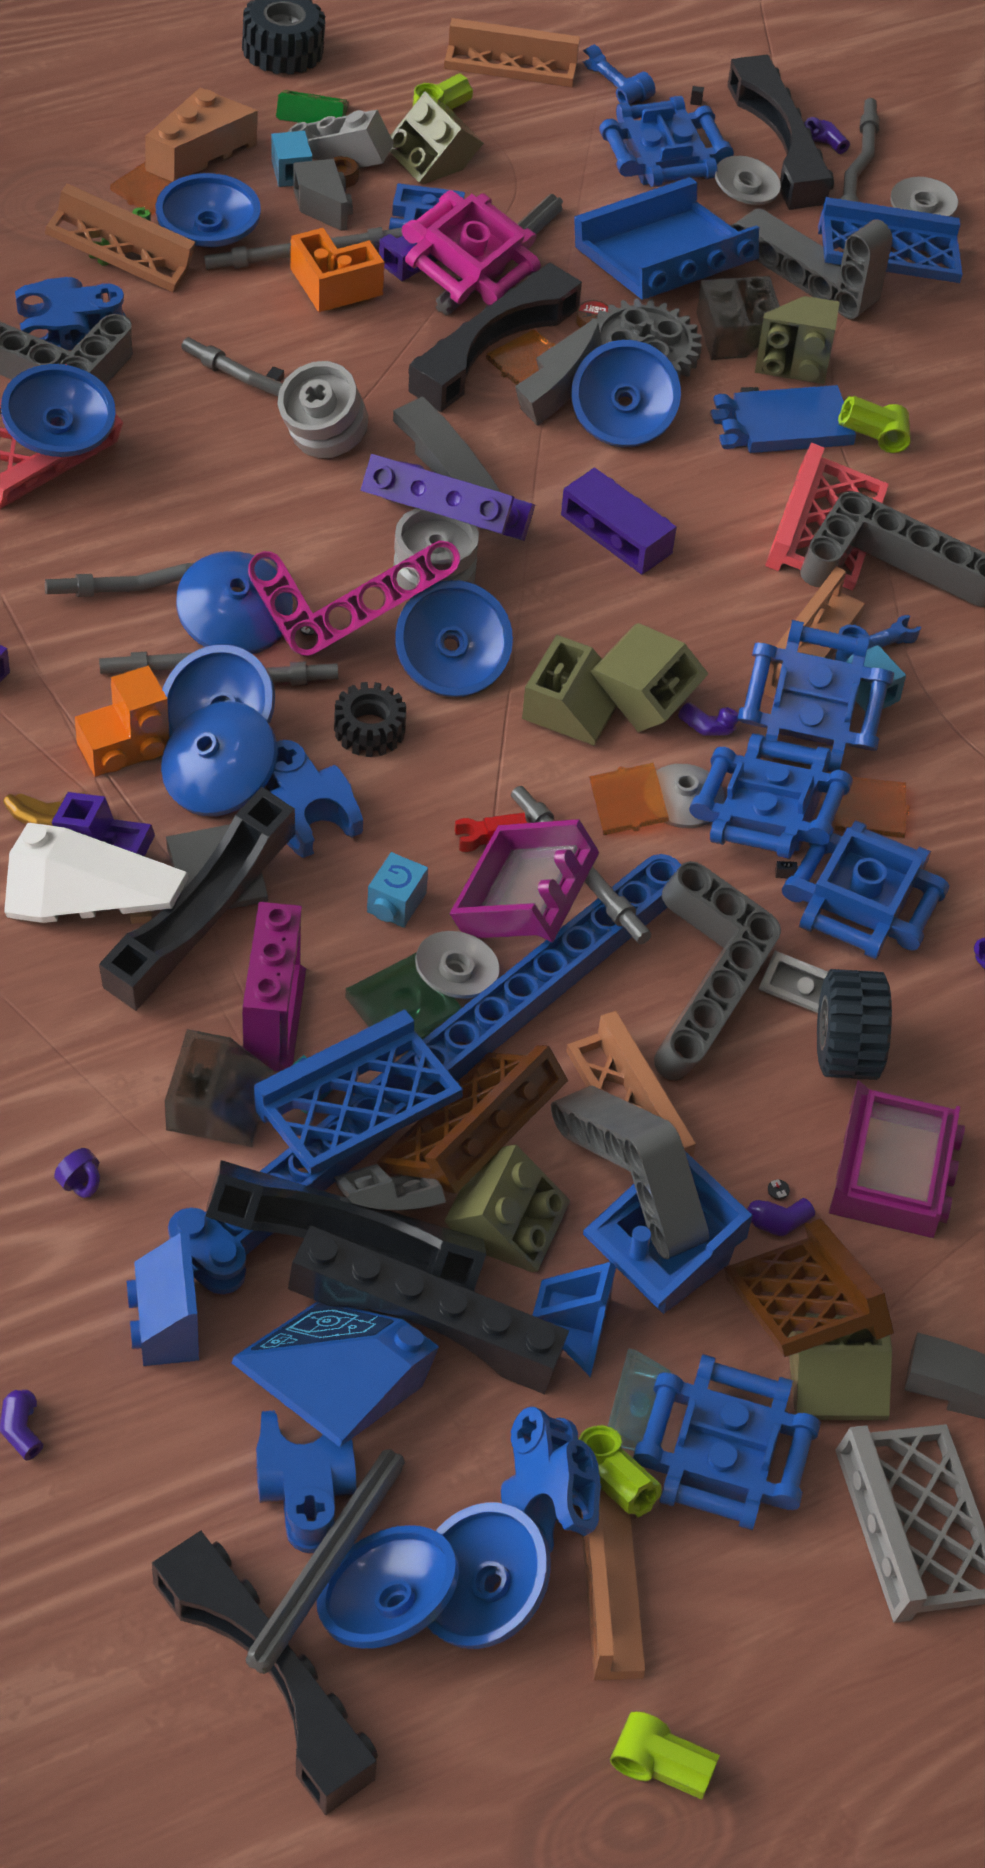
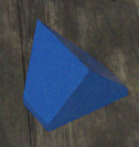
[532,1262,616,1378]

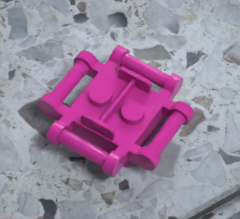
[402,190,541,305]

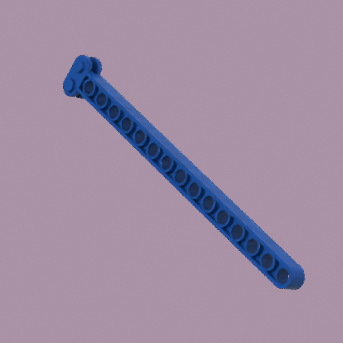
[168,854,681,1294]

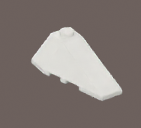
[4,823,189,923]

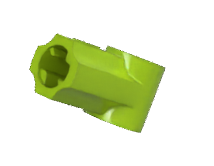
[413,73,473,110]
[838,396,911,453]
[579,1425,662,1518]
[610,1711,720,1800]

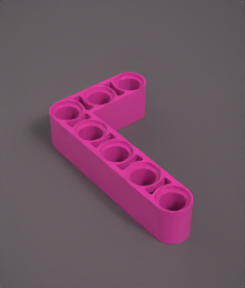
[248,541,460,656]

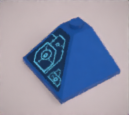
[232,1301,439,1447]

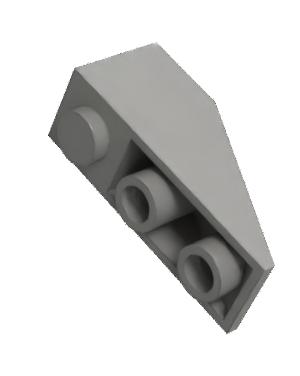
[289,109,393,168]

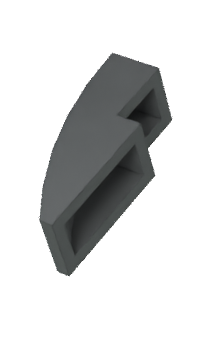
[515,319,602,426]
[904,1332,985,1419]

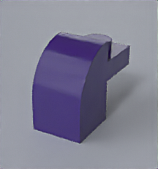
[52,792,155,857]

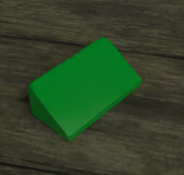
[276,90,349,124]

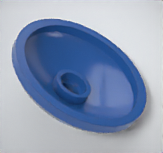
[156,173,261,248]
[572,340,681,447]
[1,364,116,457]
[176,551,293,654]
[395,580,513,697]
[162,645,275,751]
[161,701,277,816]
[428,1502,551,1649]
[317,1525,459,1649]

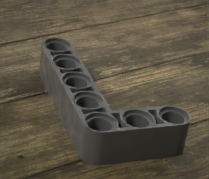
[731,208,892,319]
[0,314,133,385]
[800,491,985,607]
[654,861,781,1081]
[551,1086,709,1260]

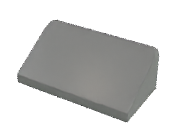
[759,951,828,1013]

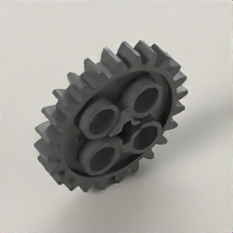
[591,299,702,381]

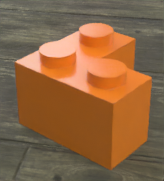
[291,228,384,312]
[75,665,169,777]

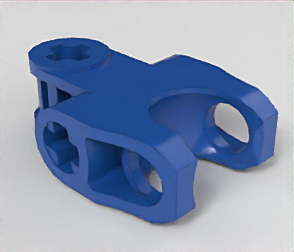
[15,277,126,350]
[266,740,363,858]
[501,1407,601,1554]
[256,1410,356,1553]

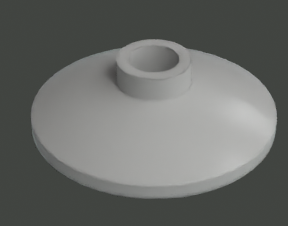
[715,155,781,205]
[890,177,958,217]
[644,764,724,828]
[415,931,500,999]

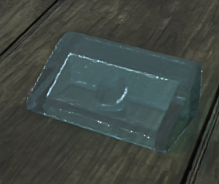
[608,1348,671,1451]

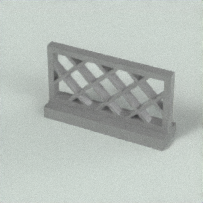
[835,1424,985,1623]

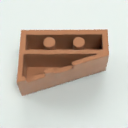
[145,87,258,182]

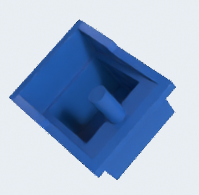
[583,1151,753,1314]

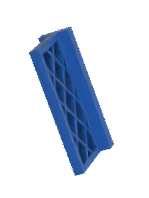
[818,197,963,283]
[254,1009,463,1176]

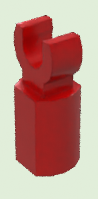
[454,813,527,852]

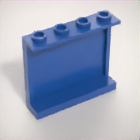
[574,177,759,300]

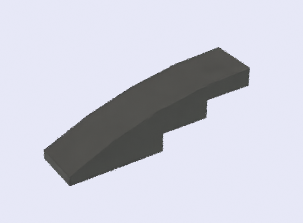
[393,396,500,529]

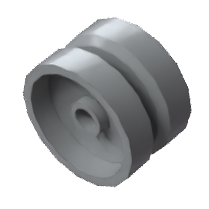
[277,361,369,458]
[393,508,479,590]

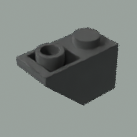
[293,159,353,230]

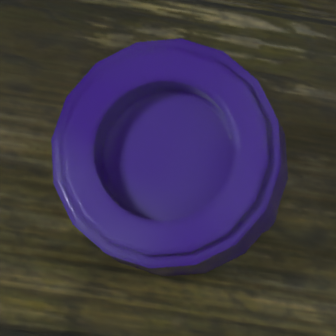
[54,1148,100,1198]

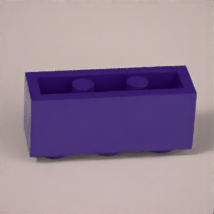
[561,467,677,575]

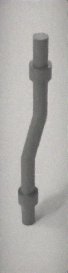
[840,98,880,202]
[204,227,403,270]
[181,337,367,435]
[45,560,277,597]
[99,651,339,686]
[511,786,652,944]

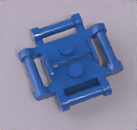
[599,96,734,187]
[737,620,894,772]
[689,733,853,859]
[782,820,949,959]
[633,1354,821,1531]

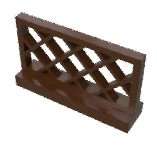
[377,1045,569,1194]
[724,1218,894,1357]

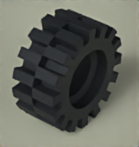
[334,682,406,757]

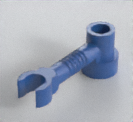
[583,45,656,105]
[834,615,921,662]

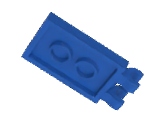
[711,385,856,453]

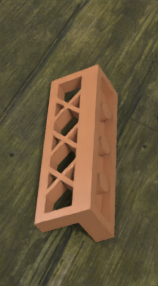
[444,18,580,87]
[45,183,195,292]
[763,566,865,699]
[566,1010,696,1158]
[579,1490,645,1680]

